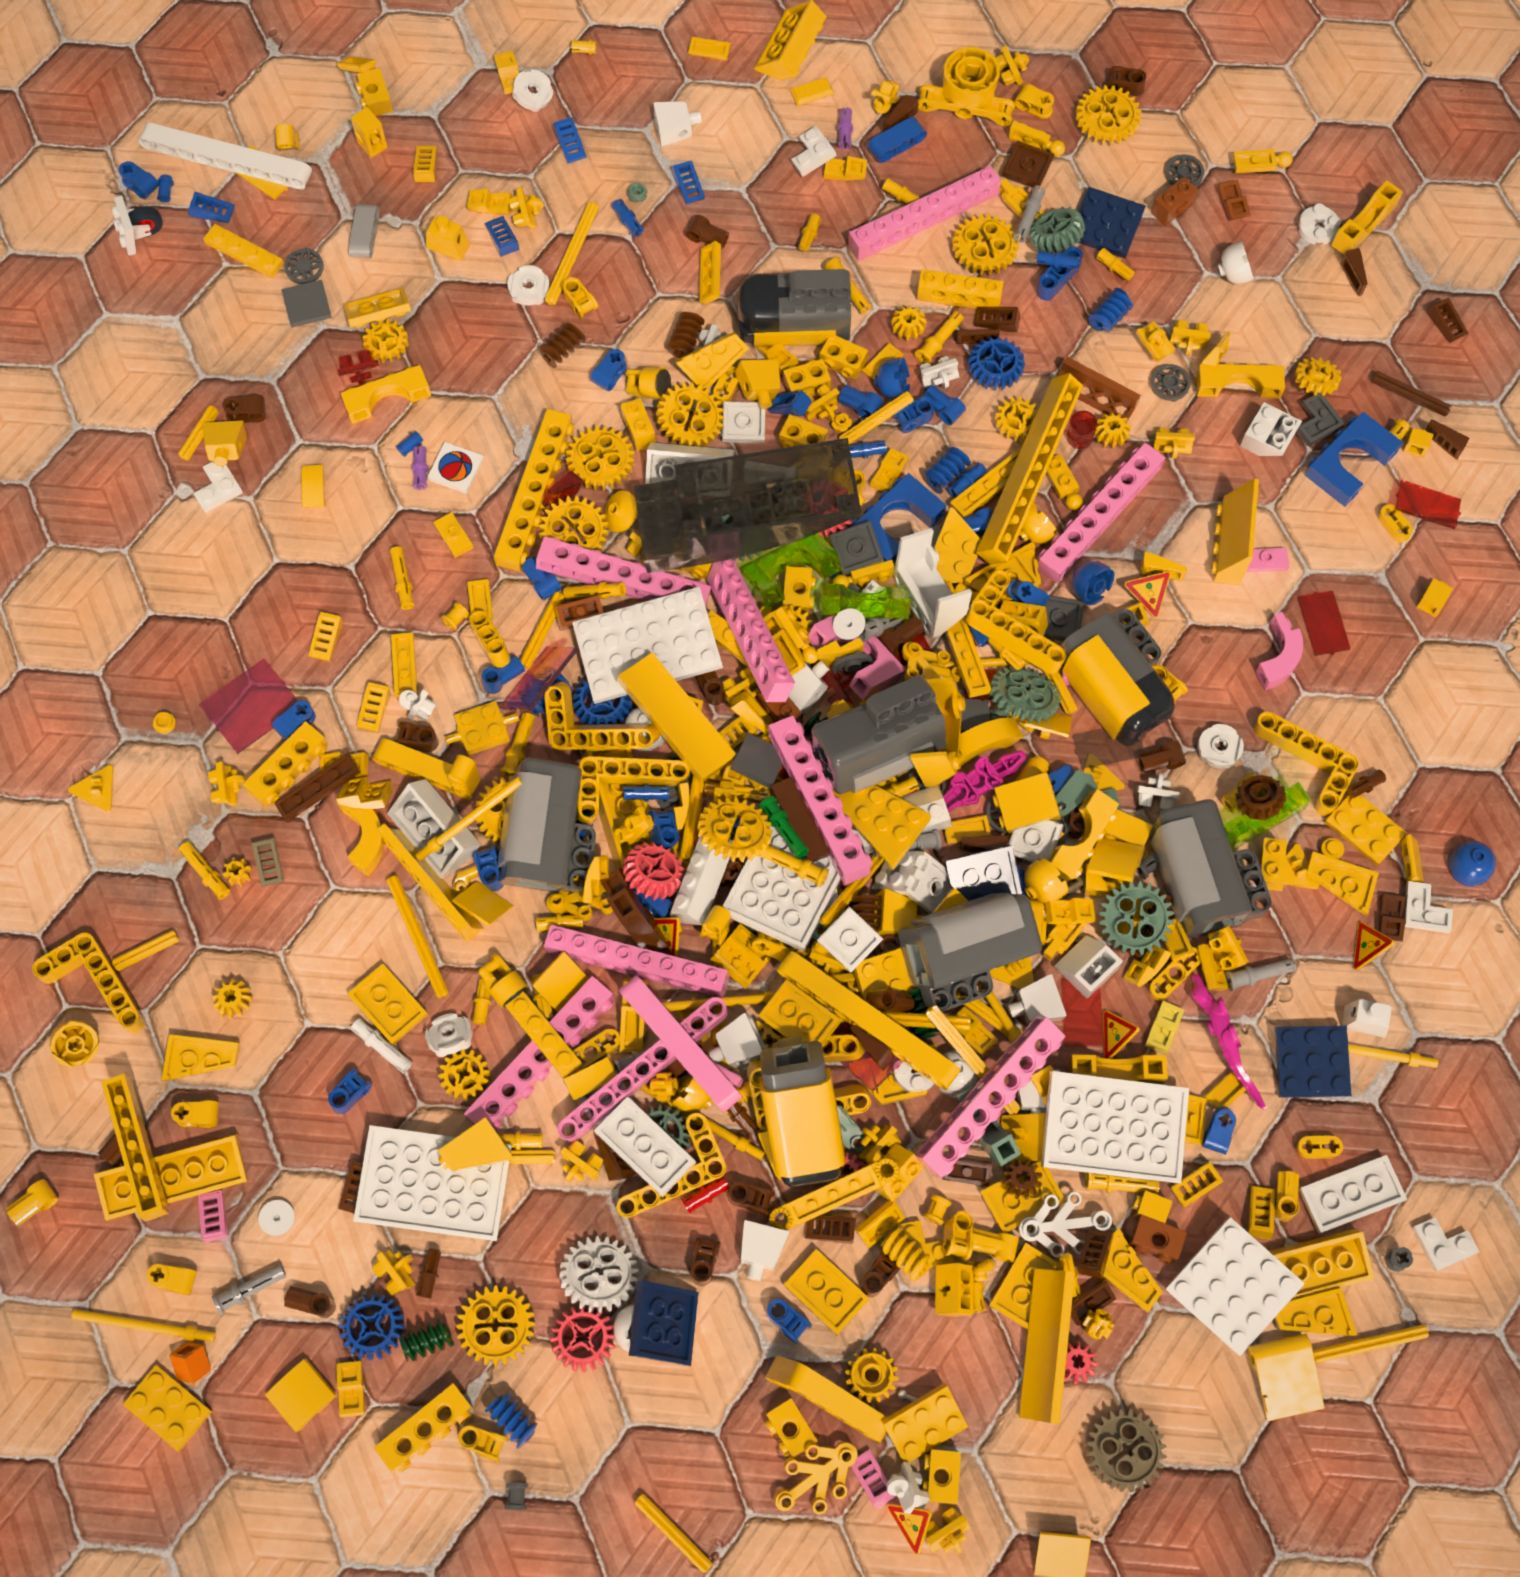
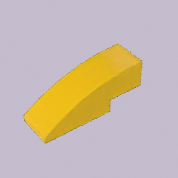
[763,610,806,676]
[619,978,648,1052]

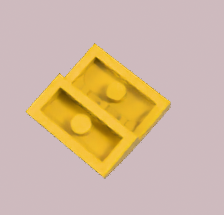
[816,637,864,671]
[336,776,394,809]
[1087,838,1145,882]
[710,923,772,989]
[1185,1095,1207,1145]
[265,1358,337,1432]

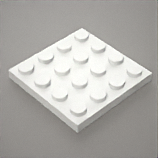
[1165,1216,1305,1356]

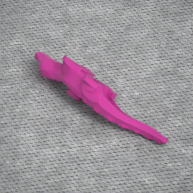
[943,750,1026,812]
[1191,974,1266,1110]

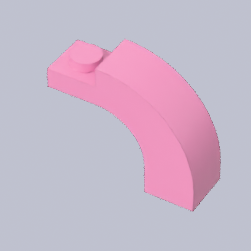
[1256,612,1303,691]

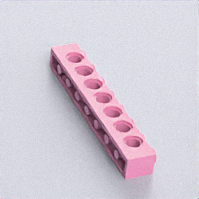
[848,166,1001,261]
[1037,443,1166,583]
[536,536,711,607]
[707,559,795,702]
[768,716,872,885]
[544,925,730,998]
[464,976,614,1132]
[915,1015,1065,1178]

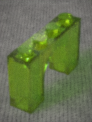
[739,529,842,609]

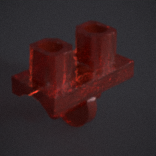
[337,350,379,386]
[821,670,854,705]

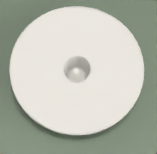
[833,608,865,640]
[258,1200,295,1236]

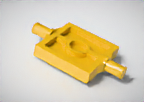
[445,701,519,756]

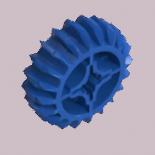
[968,336,1025,391]
[573,680,632,725]
[339,1293,406,1361]

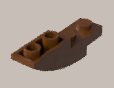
[601,868,669,953]

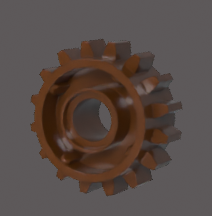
[1235,775,1286,820]

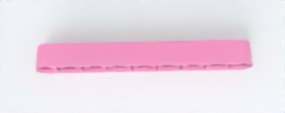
[557,997,728,1143]

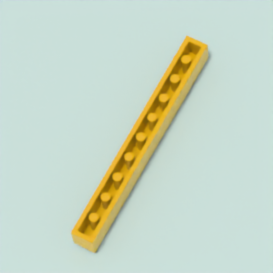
[976,373,1083,565]

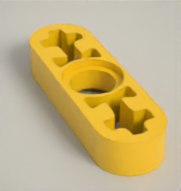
[1148,947,1201,1001]
[567,1029,620,1077]

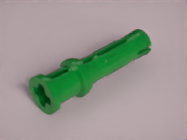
[758,796,809,858]

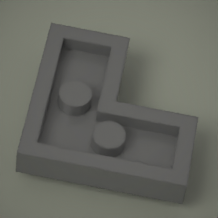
[1297,393,1345,446]

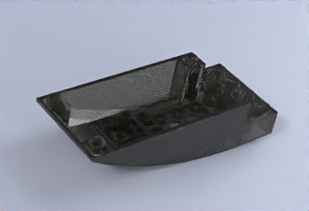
[634,438,862,573]

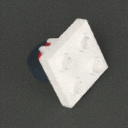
[112,196,163,256]

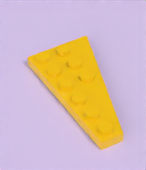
[809,775,931,870]

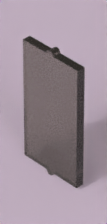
[1072,729,1145,770]

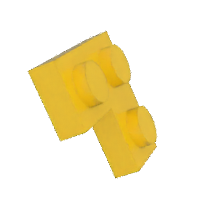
[897,1220,955,1269]

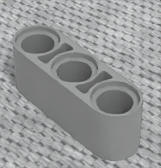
[349,204,379,259]

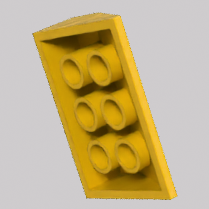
[1211,479,1259,586]

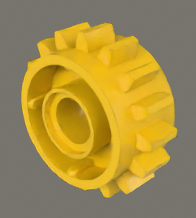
[845,1348,899,1404]

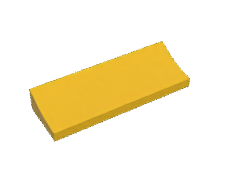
[617,652,737,784]
[582,749,652,870]
[377,823,485,942]
[94,1134,248,1221]
[1269,1229,1375,1301]
[1019,1268,1075,1424]

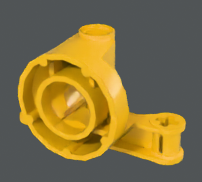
[917,47,1016,127]

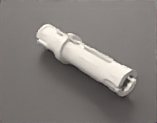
[350,1018,413,1074]

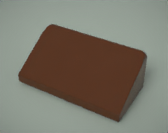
[955,329,1000,344]
[942,1152,993,1187]
[1071,1277,1116,1326]

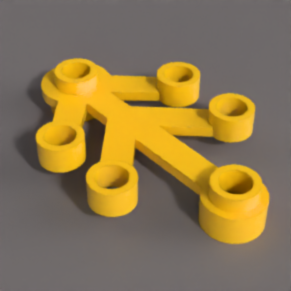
[902,642,962,697]
[546,876,614,921]
[773,1442,857,1515]

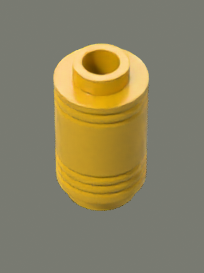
[1014,756,1049,782]

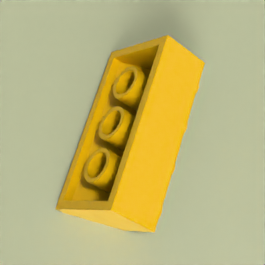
[754,0,827,80]

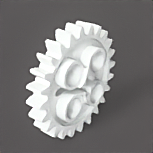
[559,1236,638,1313]

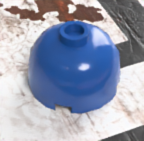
[874,357,910,400]
[1072,561,1115,606]
[1447,840,1496,887]

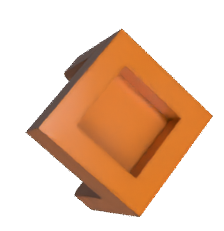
[169,1341,211,1384]

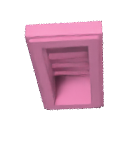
[198,1190,229,1243]
[851,1449,896,1509]

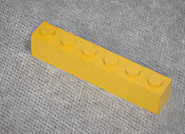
[101,1074,169,1222]

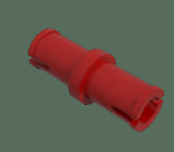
[682,1176,730,1214]

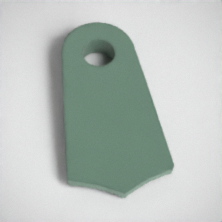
[1055,770,1098,816]
[837,1104,867,1153]

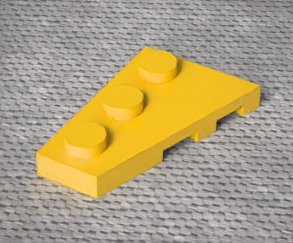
[161,1034,240,1081]

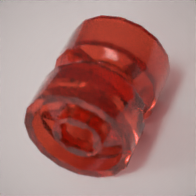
[1066,411,1098,449]

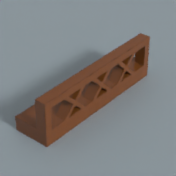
[1057,357,1141,420]

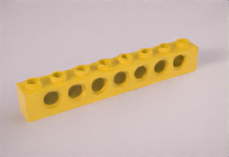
[494,409,575,572]

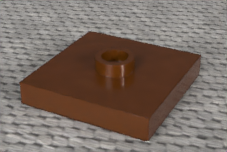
[1002,141,1055,189]

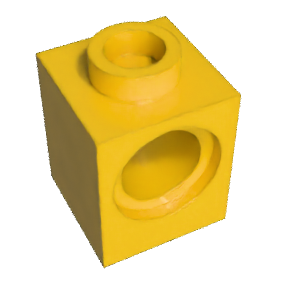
[1416,578,1453,618]
[1133,1190,1173,1223]

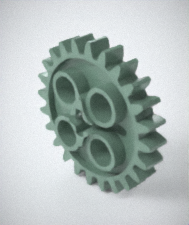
[989,666,1061,723]
[1099,881,1174,956]

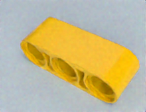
[469,611,511,668]

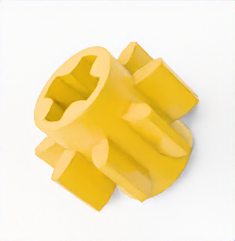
[222,858,253,887]
[650,1073,678,1101]
[1082,1309,1115,1340]

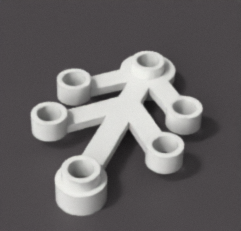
[1019,1191,1112,1258]

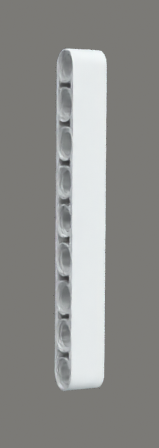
[138,123,312,190]

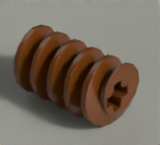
[667,312,705,359]
[539,323,586,368]
[851,895,881,928]

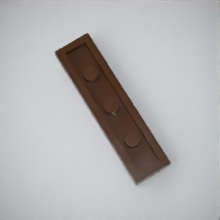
[274,753,361,823]
[771,777,830,863]

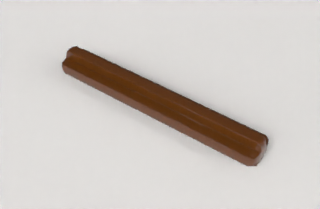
[1372,371,1452,416]

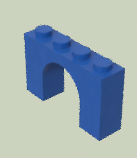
[1305,411,1403,507]
[849,473,946,563]

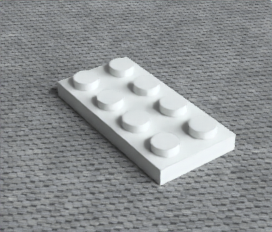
[594,1096,696,1197]
[1298,1155,1407,1234]

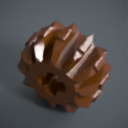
[1002,1159,1042,1200]

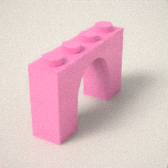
[808,608,906,701]

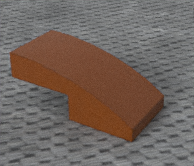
[1217,180,1251,221]

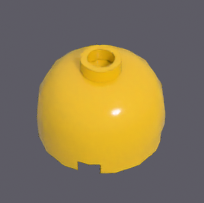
[1019,502,1058,544]
[1024,857,1069,903]
[49,1020,99,1068]
[670,1077,713,1114]

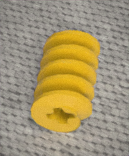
[881,1227,933,1282]

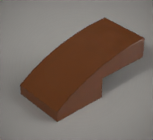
[1379,894,1407,942]

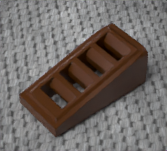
[883,95,919,132]
[1341,248,1368,296]
[1426,297,1468,343]
[974,307,1020,332]
[1425,419,1470,460]
[959,836,1009,853]
[850,1025,894,1071]
[596,1135,636,1181]
[338,1161,363,1214]
[805,1215,856,1244]
[1077,1228,1114,1279]

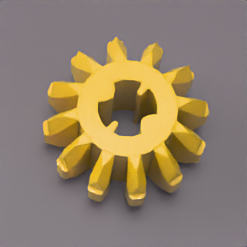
[891,305,927,342]
[1094,411,1131,449]
[212,979,253,1019]

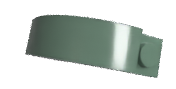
[955,1084,1021,1166]

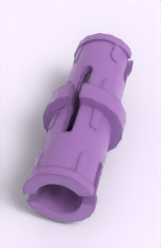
[837,107,853,149]
[411,446,429,490]

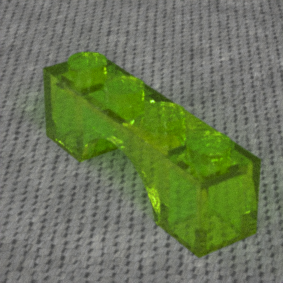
[819,583,911,619]
[1224,782,1312,851]

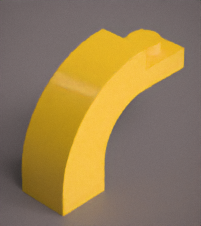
[959,718,1024,766]
[337,803,385,877]

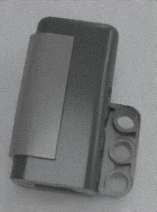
[811,675,946,795]
[498,758,596,893]
[1151,799,1272,939]
[898,893,1042,1011]

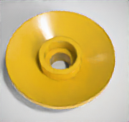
[603,491,638,533]

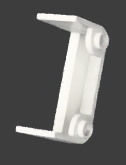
[894,528,972,639]

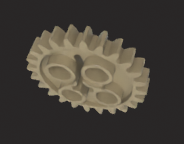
[1085,1409,1167,1493]

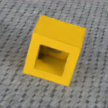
[1403,428,1434,458]

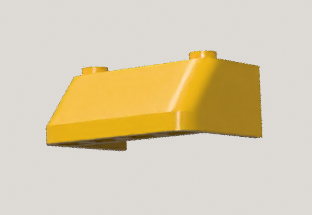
[910,677,966,787]

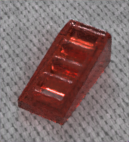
[541,471,583,507]

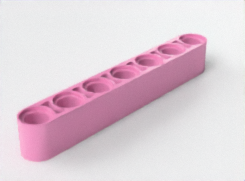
[618,975,742,1113]

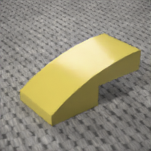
[1145,1001,1184,1055]

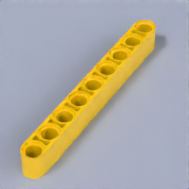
[776,951,961,1090]

